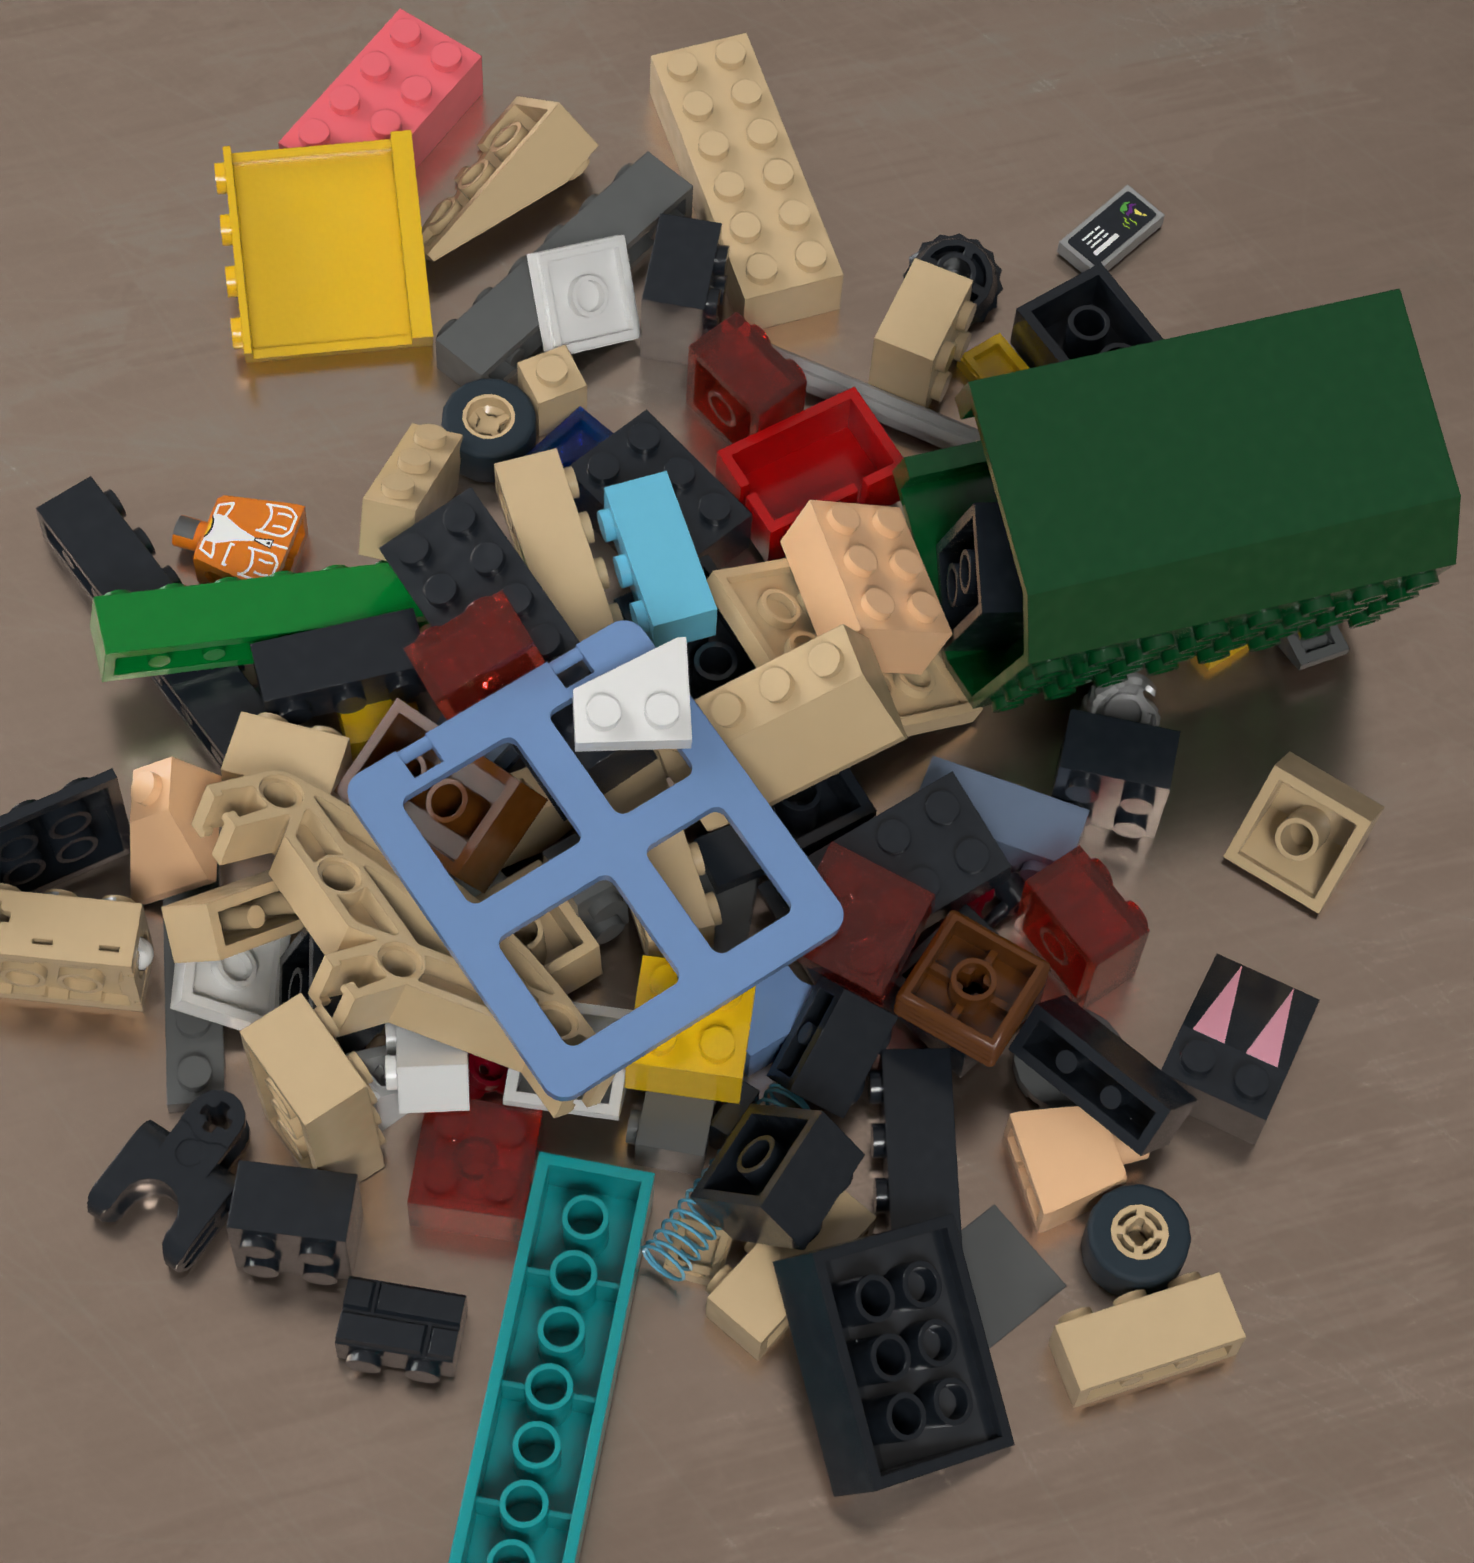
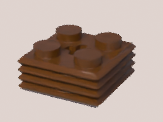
[894,910,1050,1067]

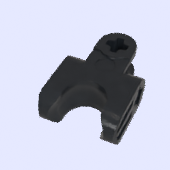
[87,1090,251,1272]

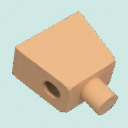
[1004,1106,1150,1233]

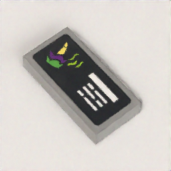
[1057,185,1165,273]

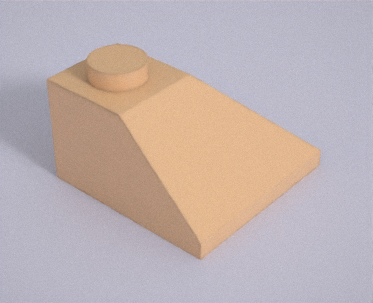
[130,757,222,905]

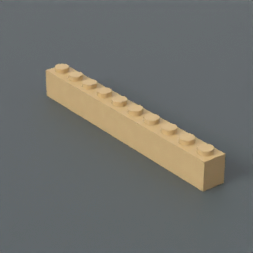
[494,448,722,958]

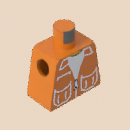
[172,495,308,584]

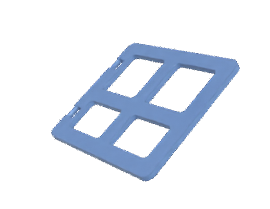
[347,620,844,1101]

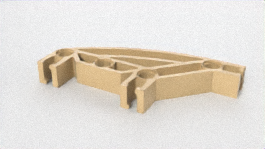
[191,770,615,1118]

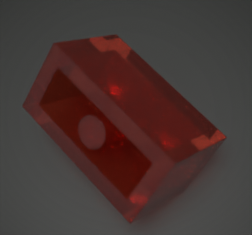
[403,590,546,720]

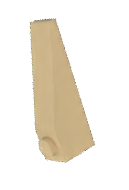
[422,96,599,261]

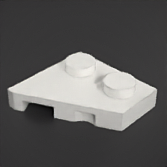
[572,637,692,752]

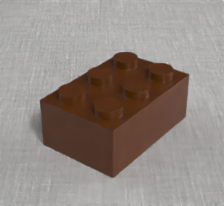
[333,698,548,894]

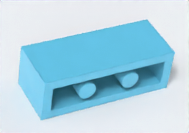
[597,471,717,648]

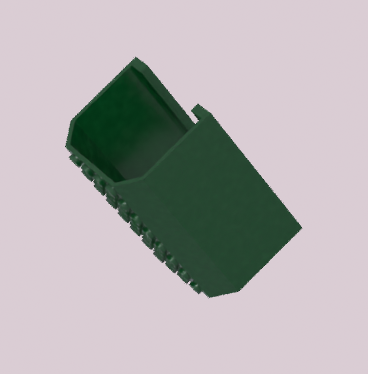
[892,288,1461,713]

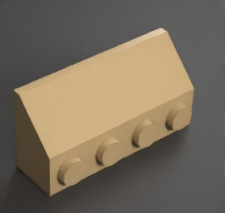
[658,624,908,833]

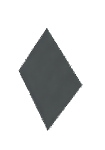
[962,1204,1067,1348]

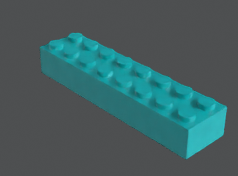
[448,1151,655,1563]

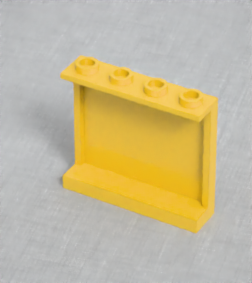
[214,130,433,363]

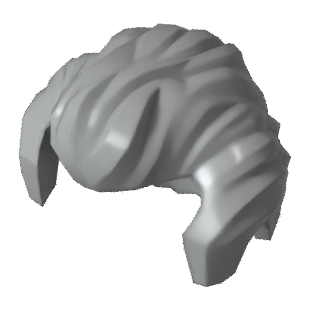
[1079,672,1161,727]

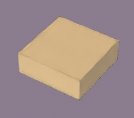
[663,1215,733,1286]

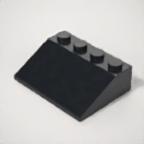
[0,768,130,893]
[773,1213,1015,1497]

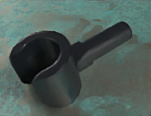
[983,872,1029,928]

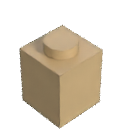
[517,345,587,437]

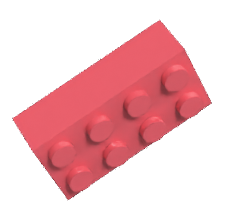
[278,8,483,169]

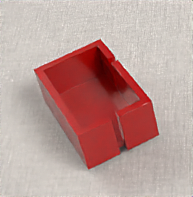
[715,386,903,562]

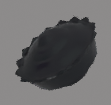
[903,233,1003,327]

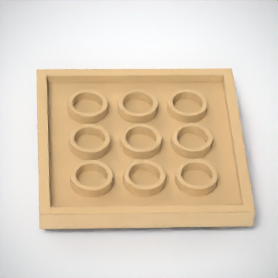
[707,558,983,737]

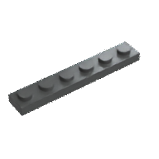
[163,827,226,1113]

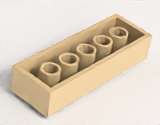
[650,33,844,333]

